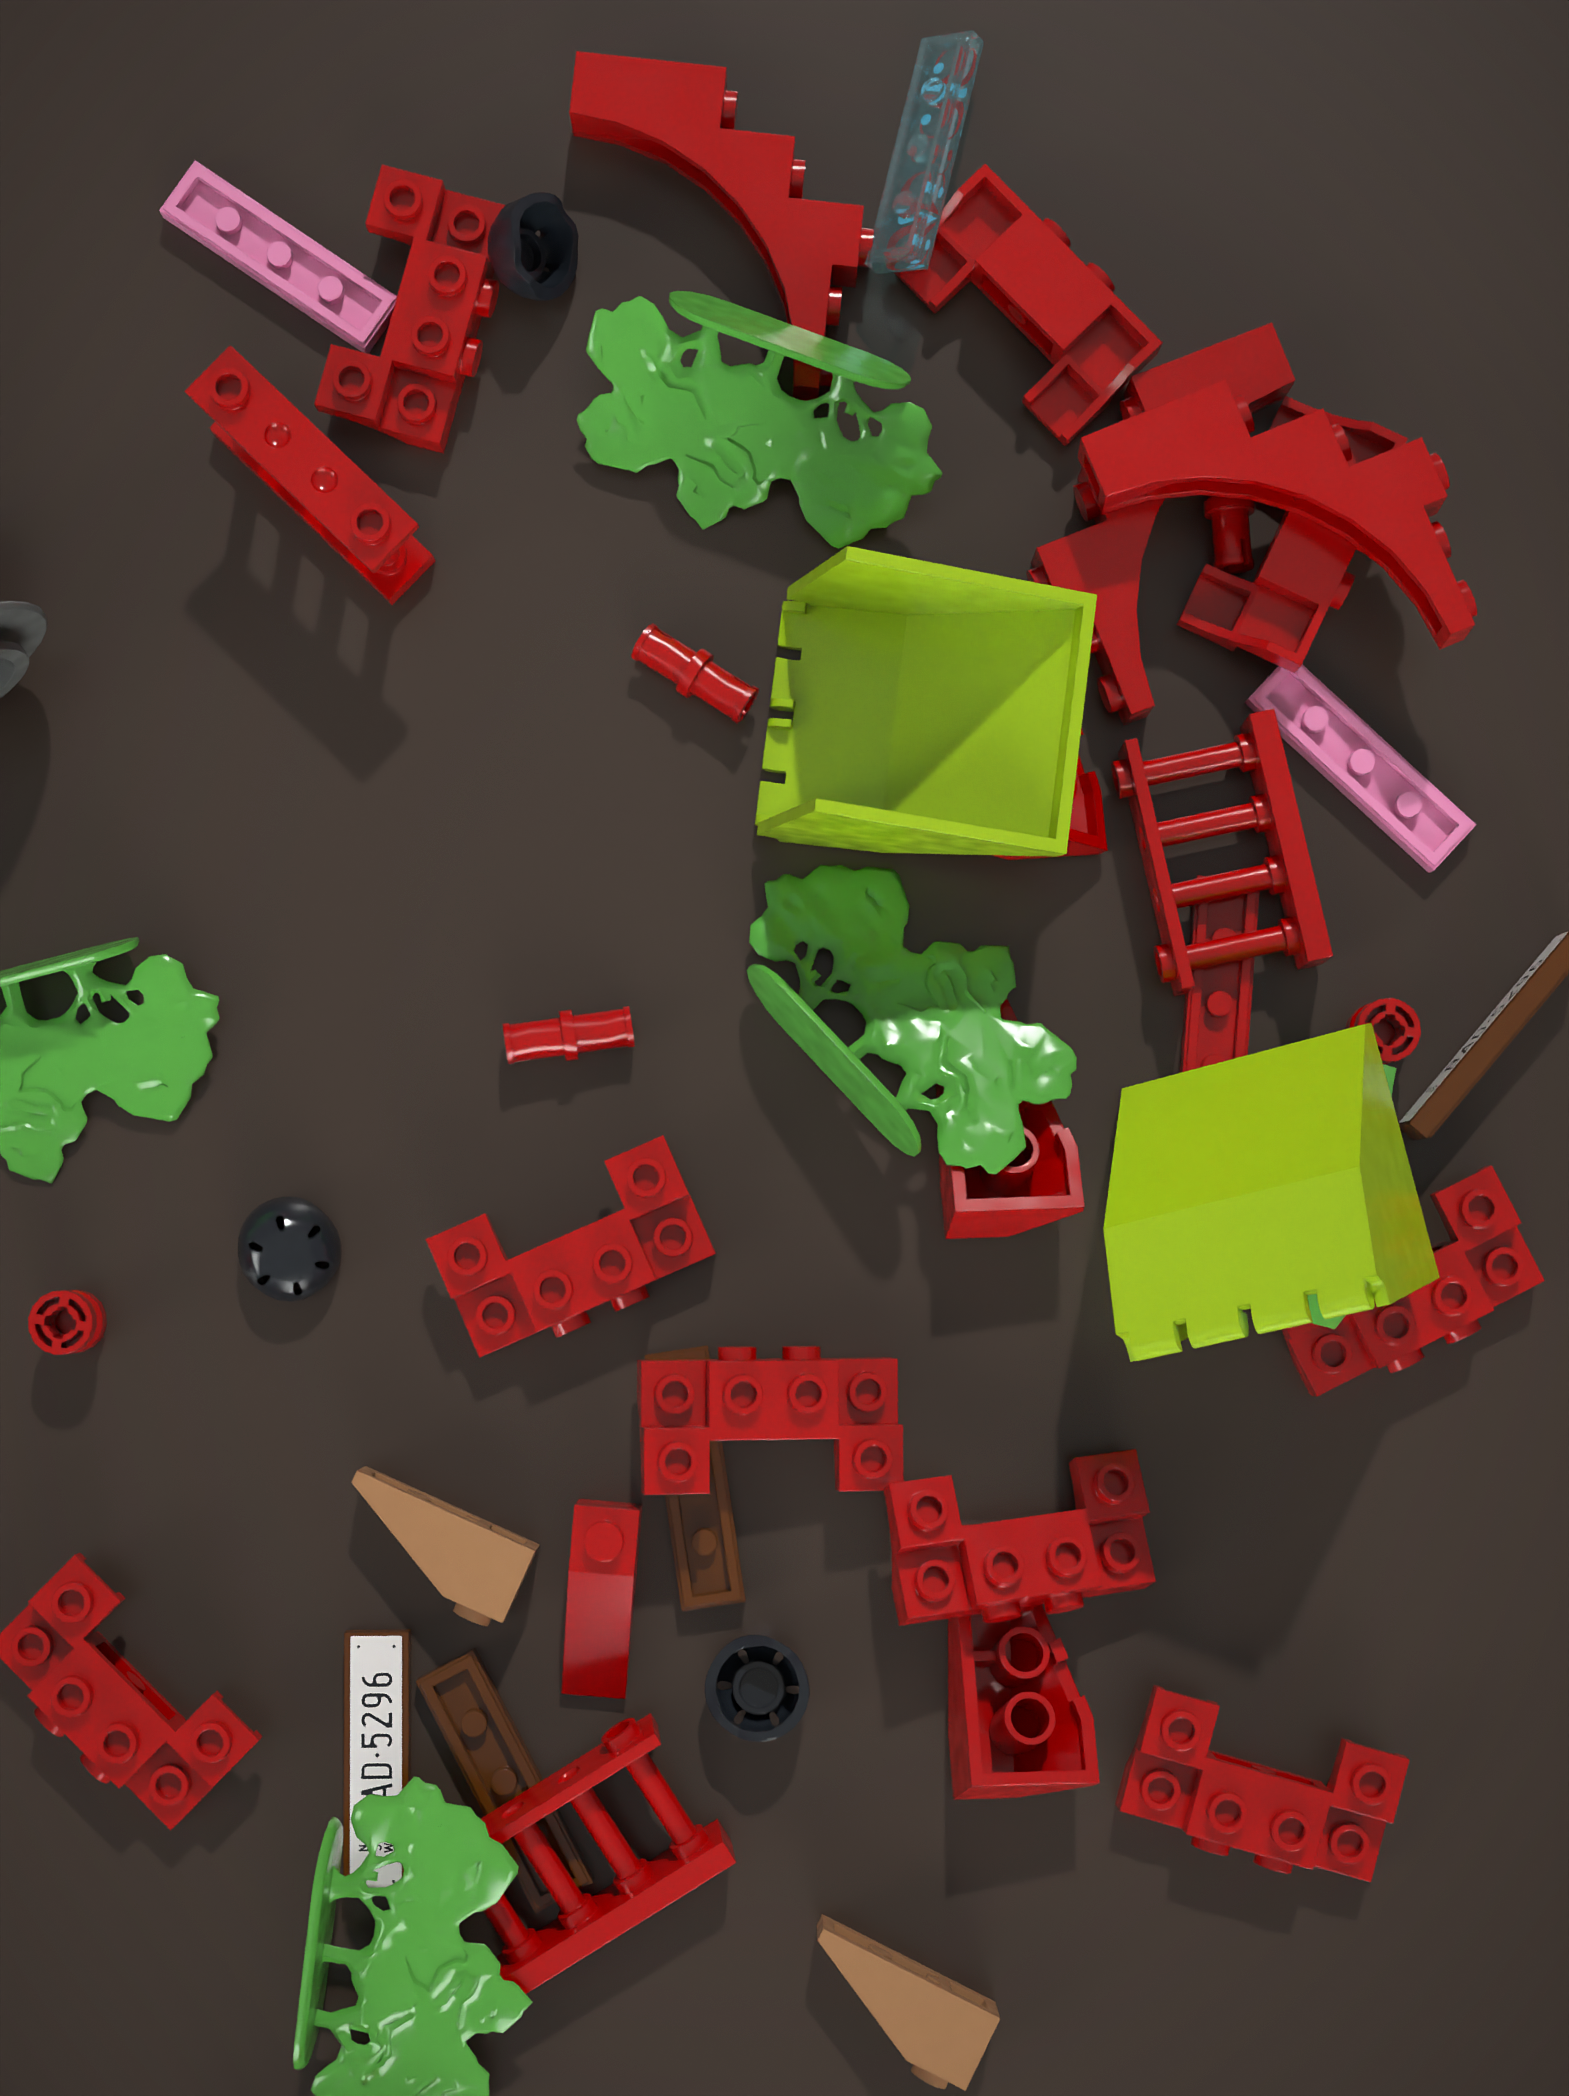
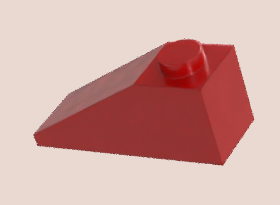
[561,1499,643,1699]

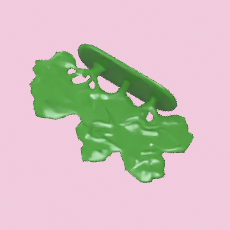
[577,291,942,549]
[747,865,1077,1175]
[0,937,219,1184]
[293,1777,533,2096]

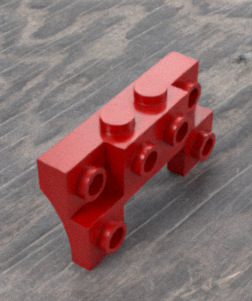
[314,164,506,454]
[892,164,1163,447]
[1176,396,1408,673]
[425,1135,716,1358]
[1282,1165,1545,1397]
[637,1346,904,1495]
[883,1449,1156,1626]
[0,1553,263,1831]
[1115,1685,1410,1882]

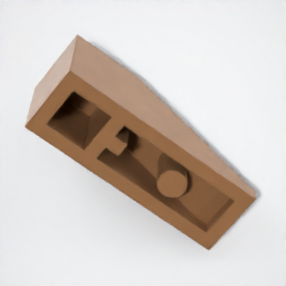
[351,1466,540,1626]
[816,1914,1000,2091]

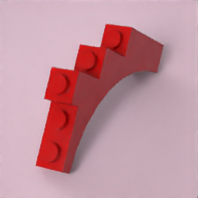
[569,51,874,401]
[1026,322,1296,726]
[1078,379,1477,649]

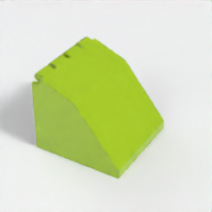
[755,546,1097,857]
[1103,1023,1440,1362]

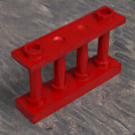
[185,345,436,605]
[1111,709,1333,997]
[481,1713,736,1994]

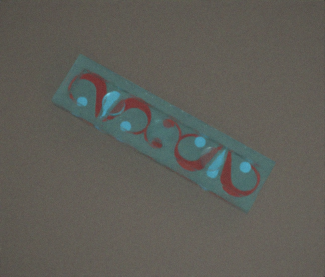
[865,30,984,274]

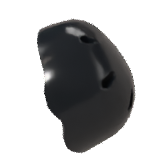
[488,192,579,301]
[238,1197,342,1302]
[705,1635,810,1742]

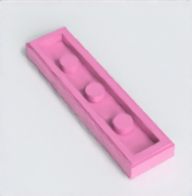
[159,160,397,354]
[1245,664,1476,873]

